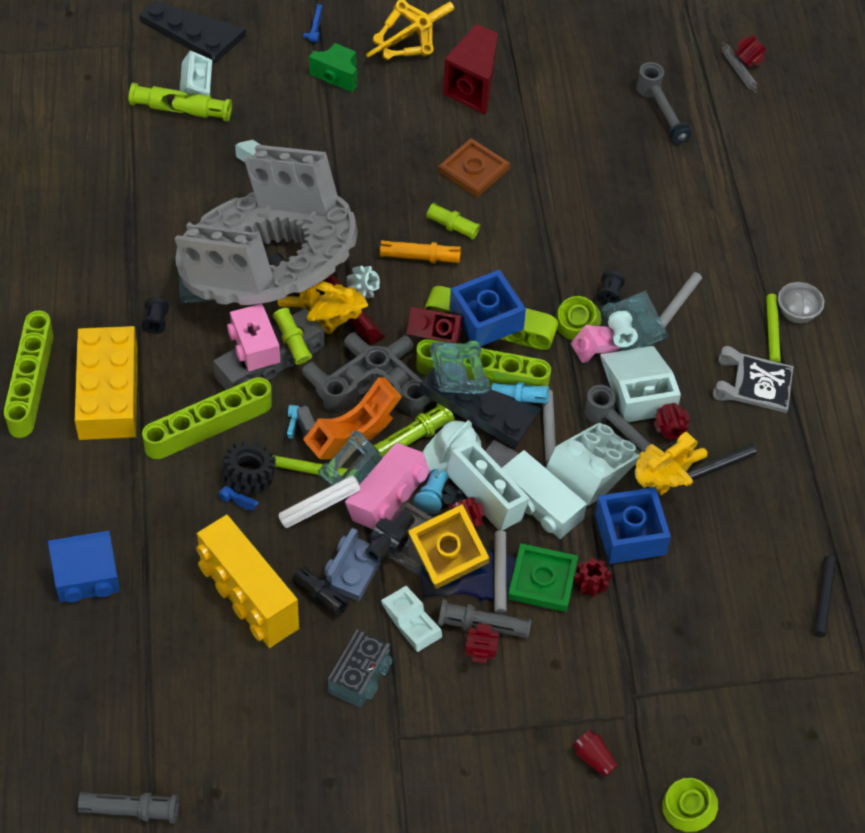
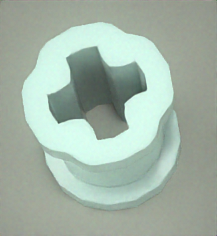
[608,311,638,347]

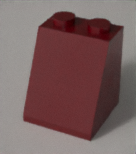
[443,24,498,115]

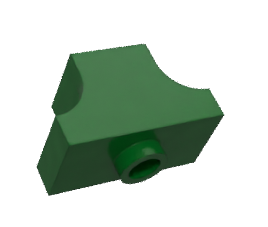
[309,43,357,92]

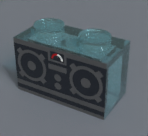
[328,629,392,708]

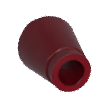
[572,729,618,778]

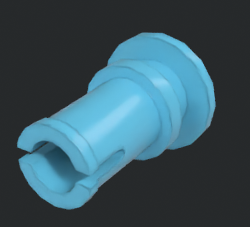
[413,468,448,514]

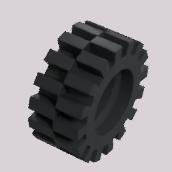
[221,441,276,494]

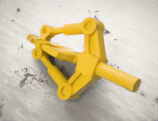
[366,0,455,60]
[278,281,368,334]
[635,432,707,495]

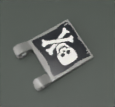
[713,346,794,413]

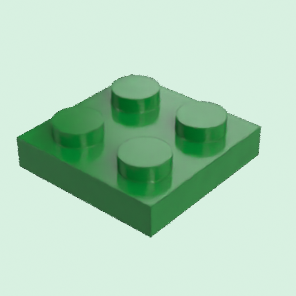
[508,543,578,612]

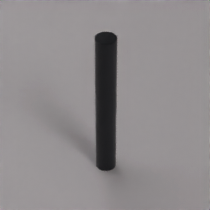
[687,444,756,480]
[814,555,836,637]

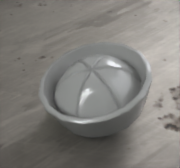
[778,282,825,324]

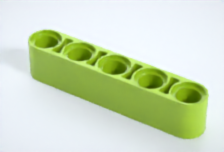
[424,286,558,350]
[4,310,54,438]
[416,339,551,387]
[142,377,272,459]

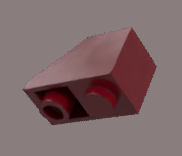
[406,307,463,344]

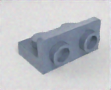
[324,528,381,602]

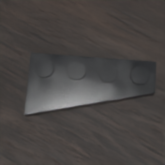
[139,1,246,63]
[418,367,541,449]

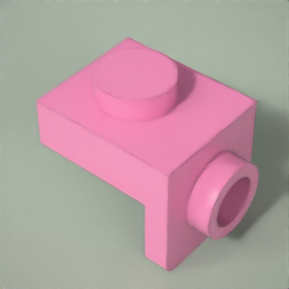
[571,325,620,363]

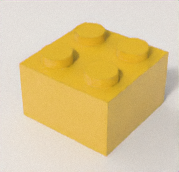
[408,504,489,589]

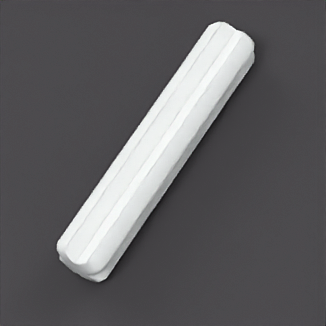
[279,476,360,528]

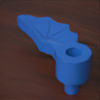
[303,4,322,43]
[218,486,259,511]

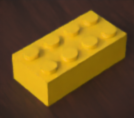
[75,326,138,440]
[196,515,299,648]

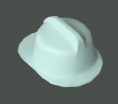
[423,420,481,478]

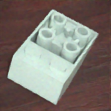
[600,346,681,422]
[546,422,641,506]

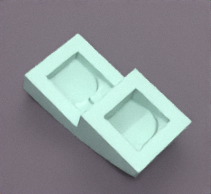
[381,586,442,652]

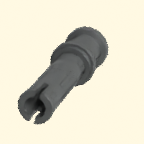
[438,599,531,639]
[78,792,179,824]

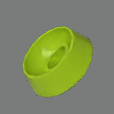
[555,296,602,340]
[662,778,718,832]

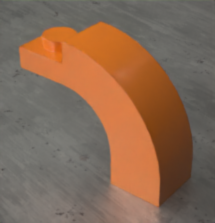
[303,377,402,459]

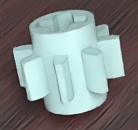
[346,266,380,299]

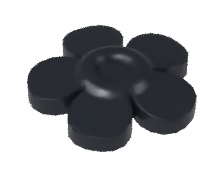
[441,485,468,507]

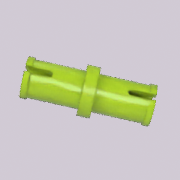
[426,203,480,240]
[273,308,312,365]

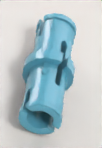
[491,382,550,404]

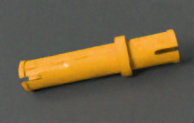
[380,240,461,264]

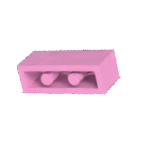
[345,443,430,530]

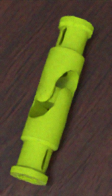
[128,83,232,122]

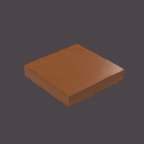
[438,138,510,198]

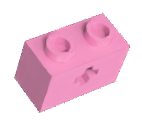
[227,303,280,371]

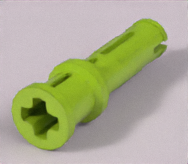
[372,403,454,461]

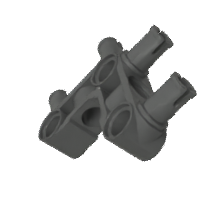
[302,332,448,417]

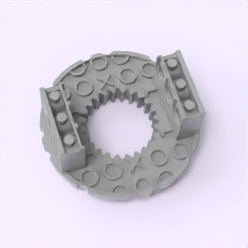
[175,145,358,305]

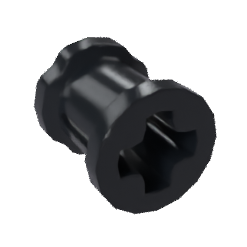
[597,270,625,306]
[141,297,169,334]

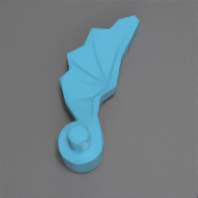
[287,405,300,438]

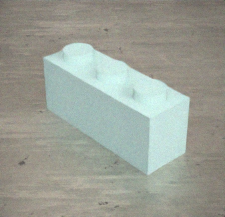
[446,440,530,530]
[502,450,587,539]

